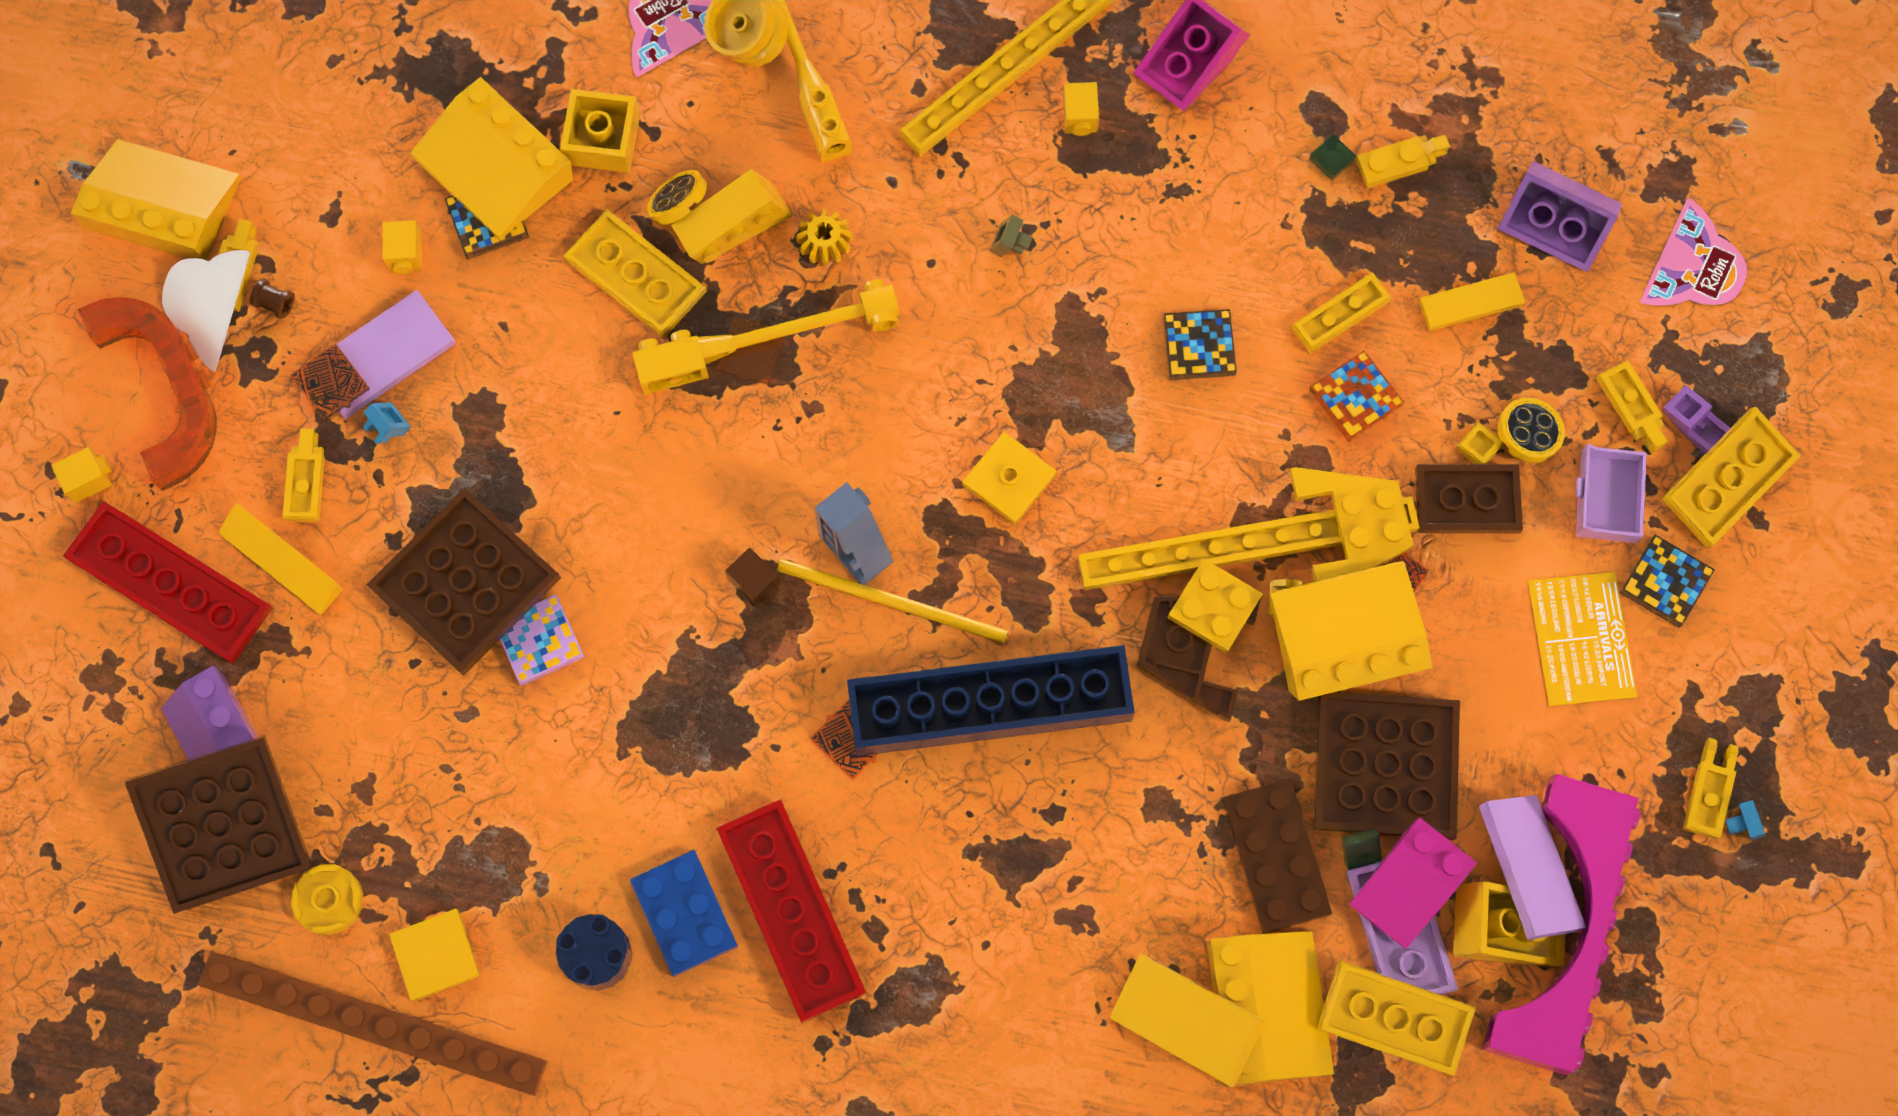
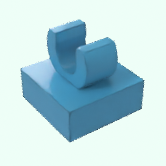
[363,402,411,444]
[1725,800,1766,840]

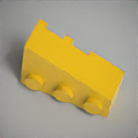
[671,168,793,264]

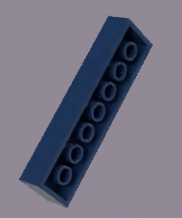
[847,645,1135,756]

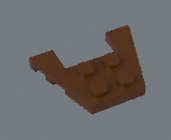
[1137,596,1261,722]

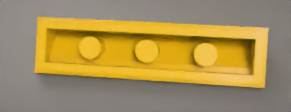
[218,503,343,616]

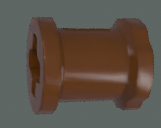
[249,279,295,319]

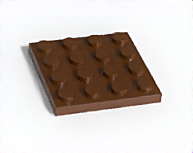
[366,488,561,676]
[1314,691,1460,840]
[125,735,312,914]

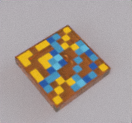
[1309,350,1405,442]

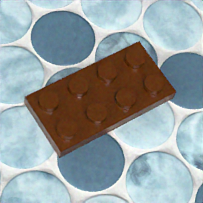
[1222,779,1332,934]

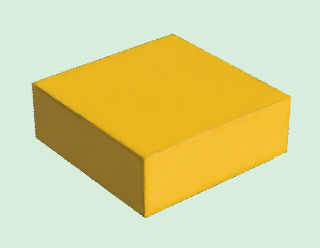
[1455,421,1504,464]

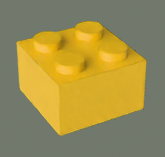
[560,89,641,173]

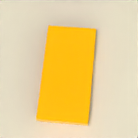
[563,209,707,339]
[1662,407,1800,548]
[1109,954,1266,1087]
[1316,960,1476,1076]

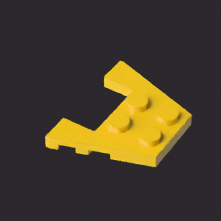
[1289,467,1414,582]

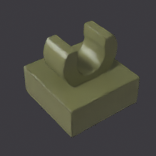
[989,215,1032,257]

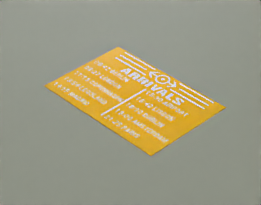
[1528,571,1638,706]

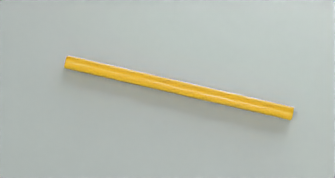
[777,558,1008,644]

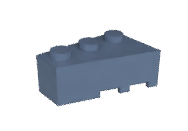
[814,482,894,585]

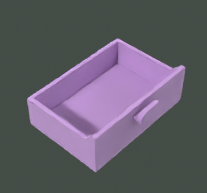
[1575,444,1647,543]

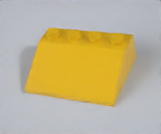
[410,77,573,240]
[71,139,241,261]
[1269,561,1433,701]
[1207,931,1334,1087]

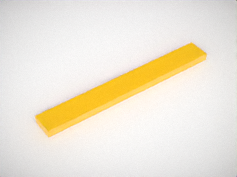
[898,0,1113,157]

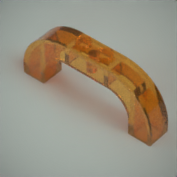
[77,297,217,491]

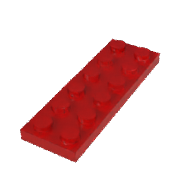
[63,501,273,665]
[716,799,867,1024]

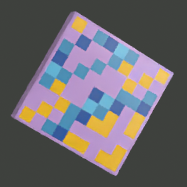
[500,595,585,686]

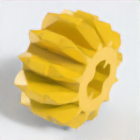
[796,208,853,267]

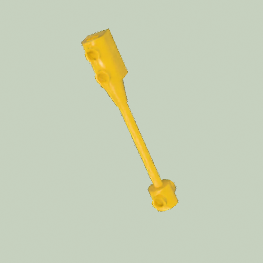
[773,0,852,163]
[632,279,900,395]

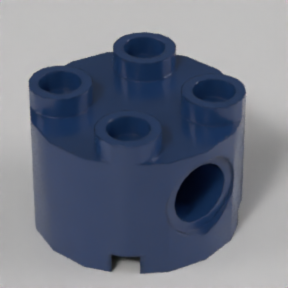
[556,914,632,990]

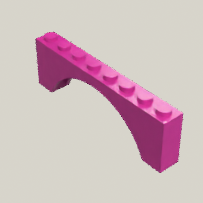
[1482,774,1641,1075]

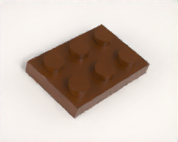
[1415,464,1523,533]

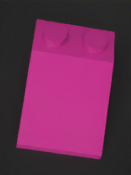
[1133,0,1250,111]
[1349,818,1477,949]

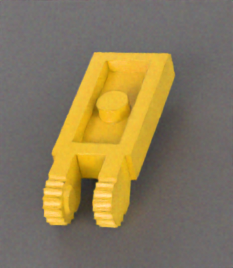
[1683,738,1739,840]

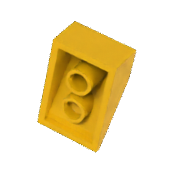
[1453,881,1566,968]

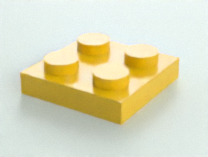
[1167,558,1263,654]

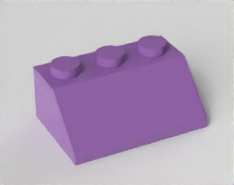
[1498,161,1622,272]
[161,666,258,760]

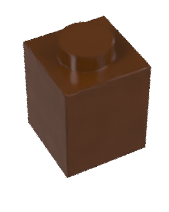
[725,547,781,607]

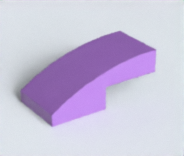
[1663,385,1730,454]

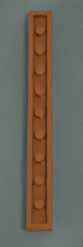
[198,952,547,1096]

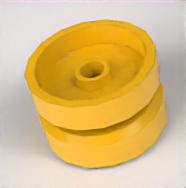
[704,0,789,67]

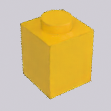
[1063,82,1099,136]
[383,220,422,274]
[51,447,112,504]

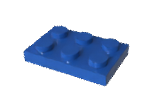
[630,850,738,977]

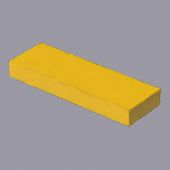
[1291,272,1392,354]
[1419,272,1525,332]

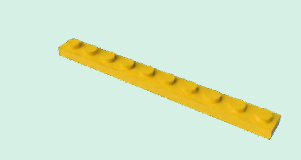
[1078,496,1420,590]

